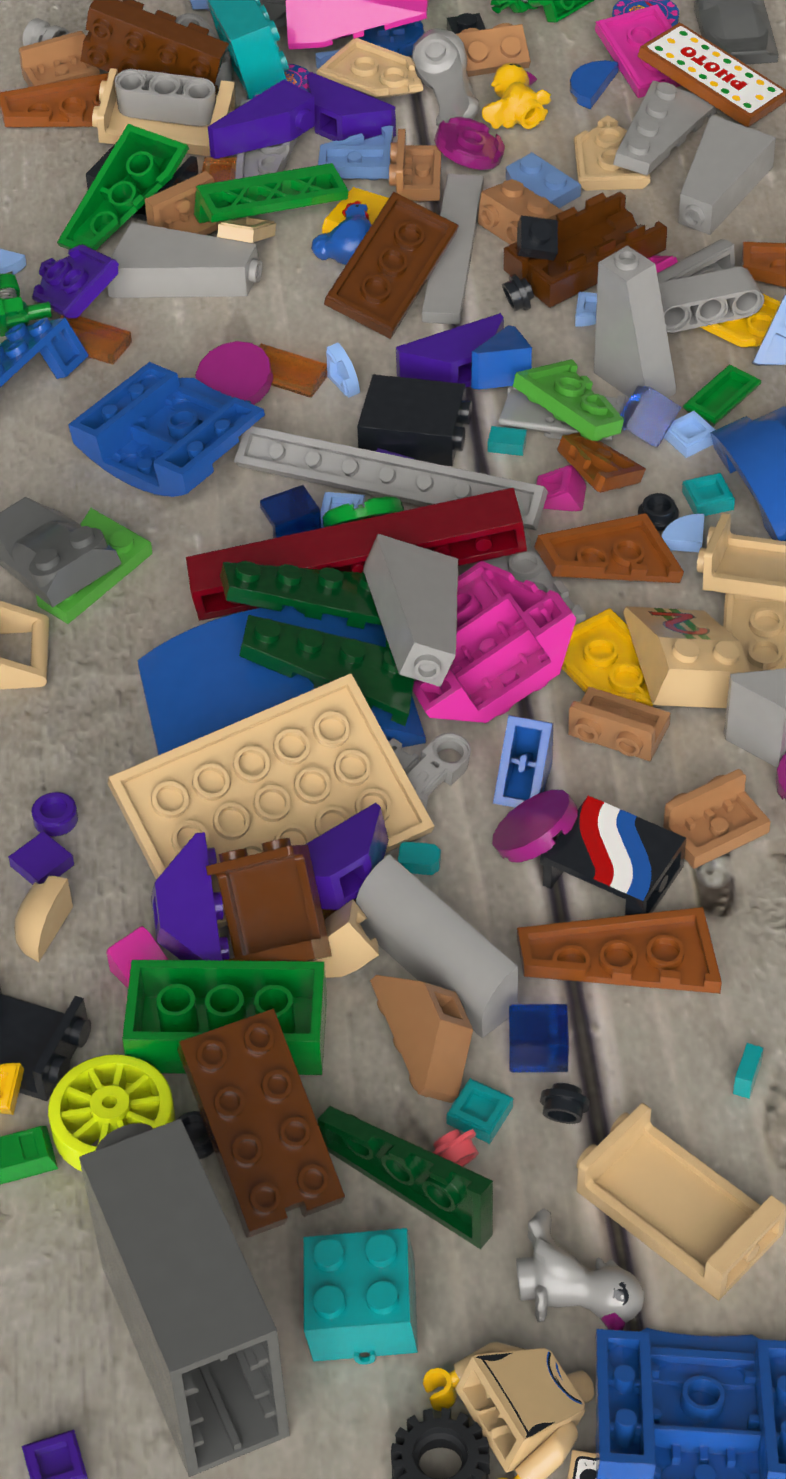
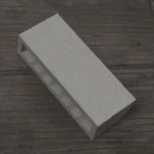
[356,854,518,1038]

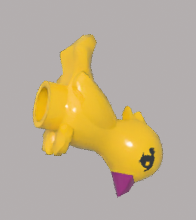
[482,63,551,129]

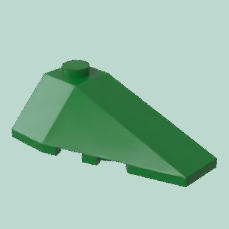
[57,124,189,251]

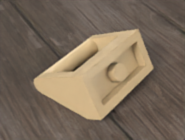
[0,601,49,690]

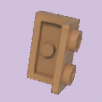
[456,23,531,77]
[19,31,100,87]
[389,129,442,202]
[144,171,227,235]
[477,179,563,245]
[568,687,671,762]
[663,769,771,869]

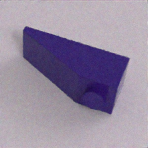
[208,79,316,159]

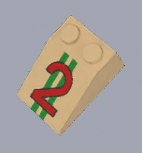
[623,606,751,708]

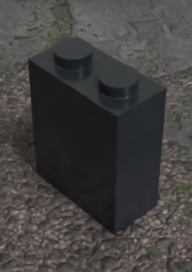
[357,374,472,466]

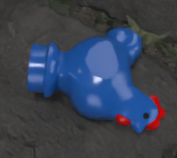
[311,201,372,265]

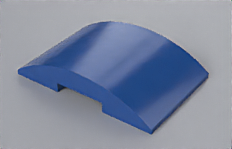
[137,605,426,756]

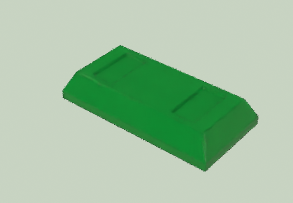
[683,364,761,427]
[0,1126,58,1185]

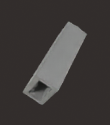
[678,115,776,235]
[107,222,263,298]
[594,246,676,411]
[363,534,458,687]

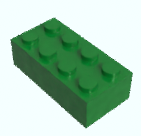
[122,960,327,1075]

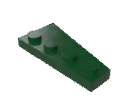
[220,561,382,629]
[239,615,414,726]
[317,1106,493,1249]

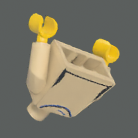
[423,1342,594,1479]

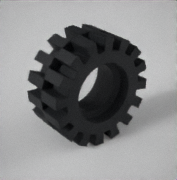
[391,1408,490,1479]

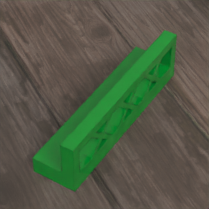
[194,163,349,223]

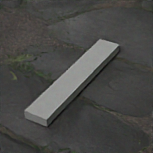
[422,174,484,325]

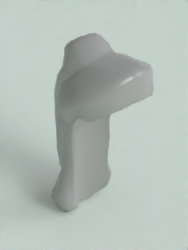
[411,28,479,127]

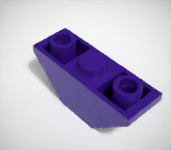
[307,72,396,141]
[396,313,504,388]
[305,803,389,910]
[151,832,230,961]

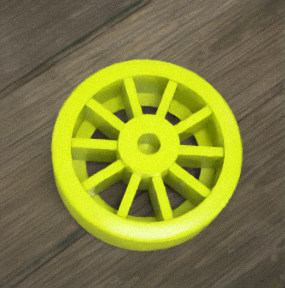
[48,1054,176,1172]

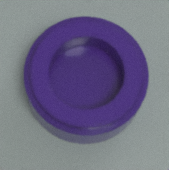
[31,792,78,837]

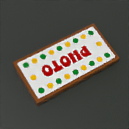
[637,22,786,127]

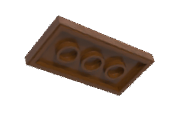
[324,191,459,339]

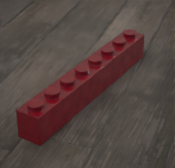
[186,487,527,621]

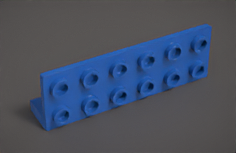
[0,317,89,387]

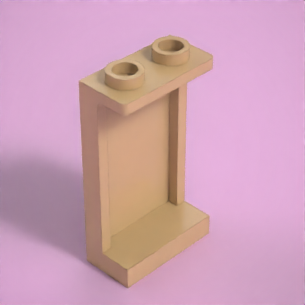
[92,68,236,158]
[697,513,786,602]
[576,1103,786,1301]

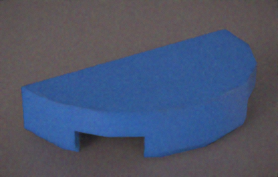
[570,60,618,109]

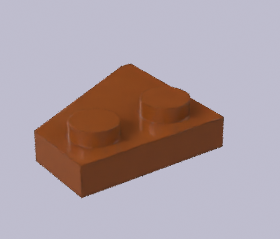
[557,432,646,493]

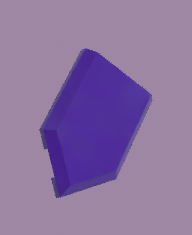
[32,244,119,318]

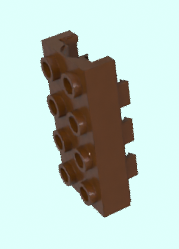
[80,0,229,95]
[504,191,667,308]
[177,1009,345,1238]

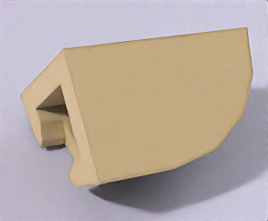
[14,876,73,962]
[313,899,379,978]

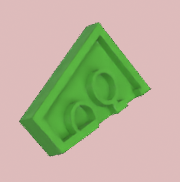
[513,359,624,441]
[36,508,152,624]

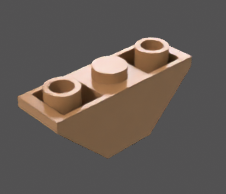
[370,975,473,1103]

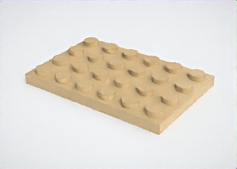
[107,674,435,929]

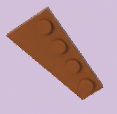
[0,73,109,127]
[517,907,722,994]

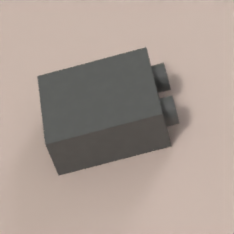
[79,1119,290,1477]

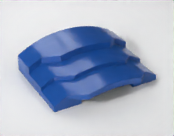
[68,362,265,497]
[710,406,786,541]
[595,1328,786,1479]

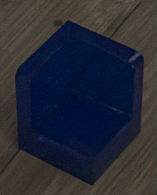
[621,386,681,447]
[260,485,322,538]
[509,1004,569,1073]

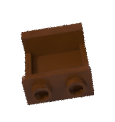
[205,838,332,961]

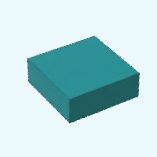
[682,473,735,516]
[446,1078,513,1144]

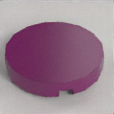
[434,117,505,170]
[195,341,273,405]
[492,789,578,863]

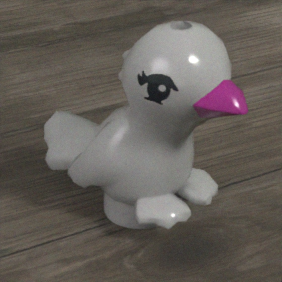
[516,1208,644,1331]

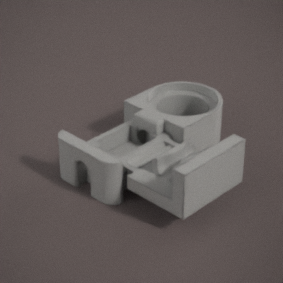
[389,733,471,809]

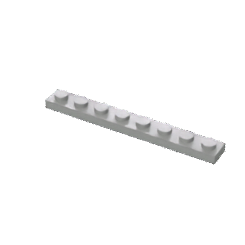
[234,426,548,530]

